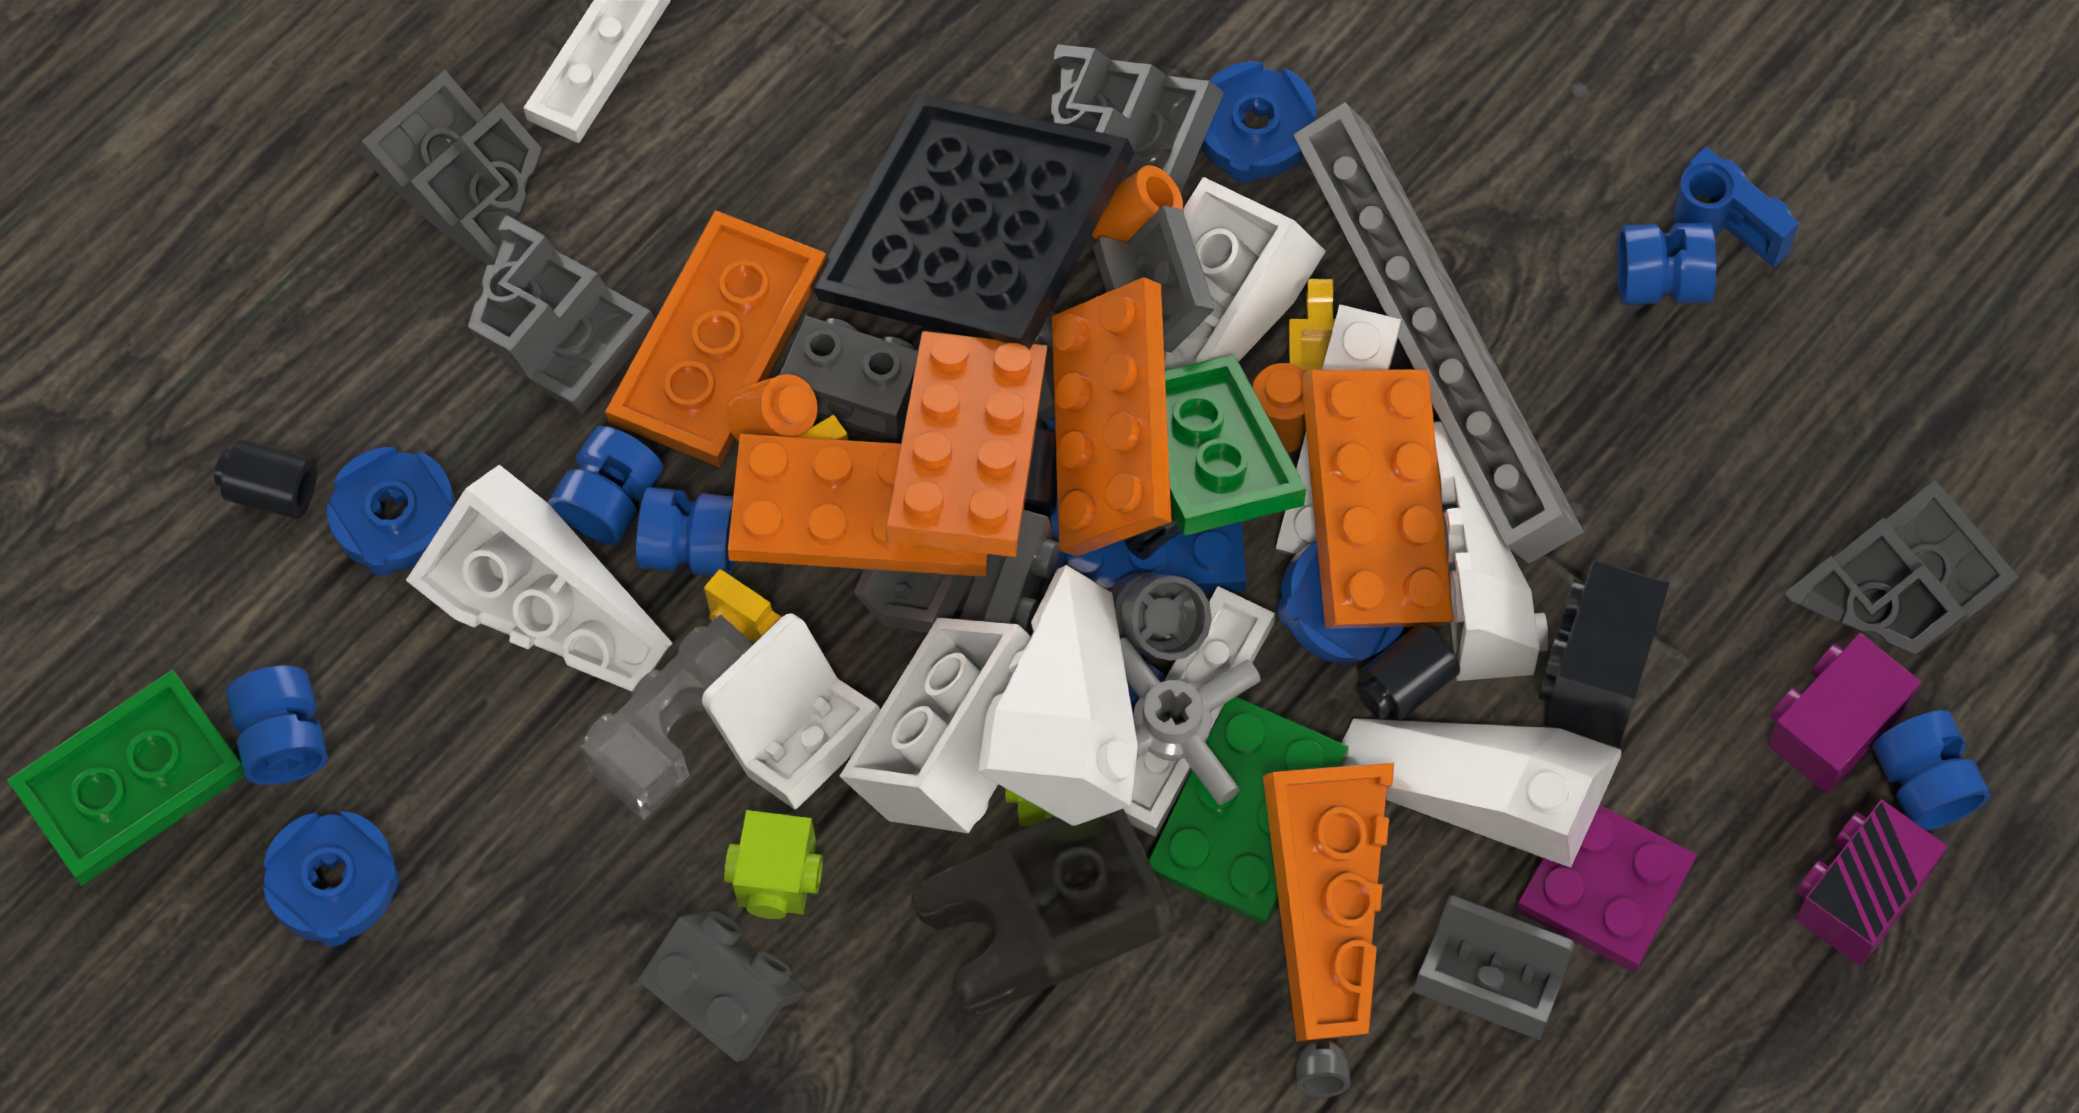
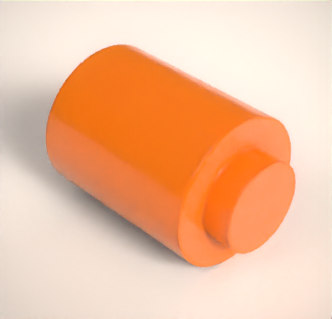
[1092,165,1183,242]
[1252,363,1307,453]
[726,374,818,441]

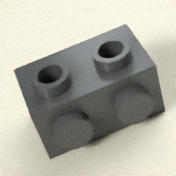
[780,316,918,443]

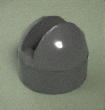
[1295,1041,1351,1097]

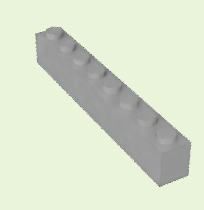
[1293,102,1584,564]

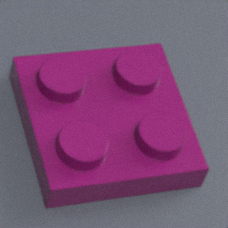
[1517,805,1697,973]

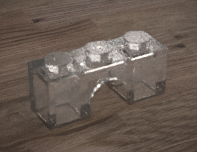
[581,614,754,820]

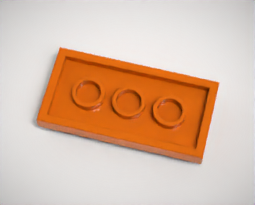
[605,210,827,467]
[1052,277,1172,557]
[886,331,1048,557]
[1301,370,1454,629]
[728,434,988,577]

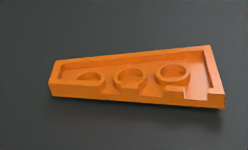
[1263,763,1394,1042]

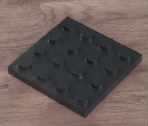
[811,93,1135,350]

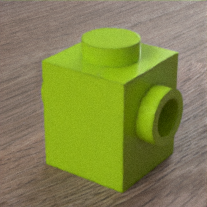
[724,810,823,919]

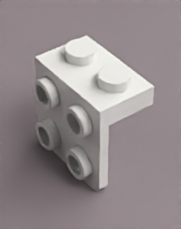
[702,613,880,810]

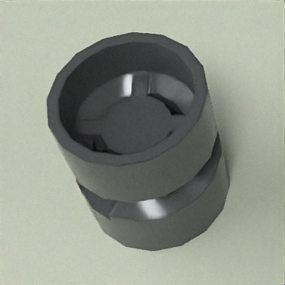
[1110,571,1212,661]

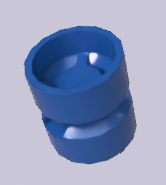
[1617,222,1716,305]
[549,426,663,546]
[636,487,735,576]
[226,665,329,785]
[1872,710,1991,831]

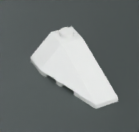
[1342,718,1621,868]

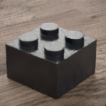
[1538,560,1670,748]

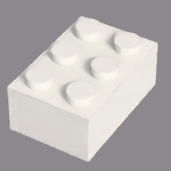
[840,618,1031,833]

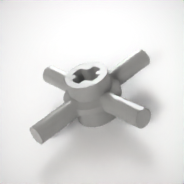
[1120,637,1261,805]

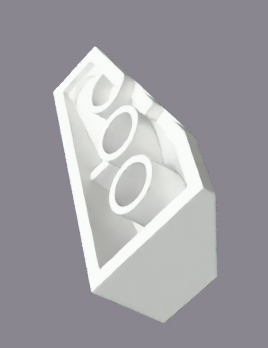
[1164,177,1326,371]
[1434,422,1548,681]
[406,465,673,693]
[978,565,1138,826]

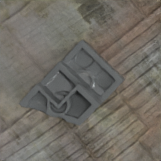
[1051,44,1224,193]
[354,70,542,265]
[468,215,655,416]
[1785,480,2020,656]

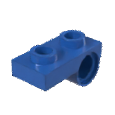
[1673,146,1799,268]

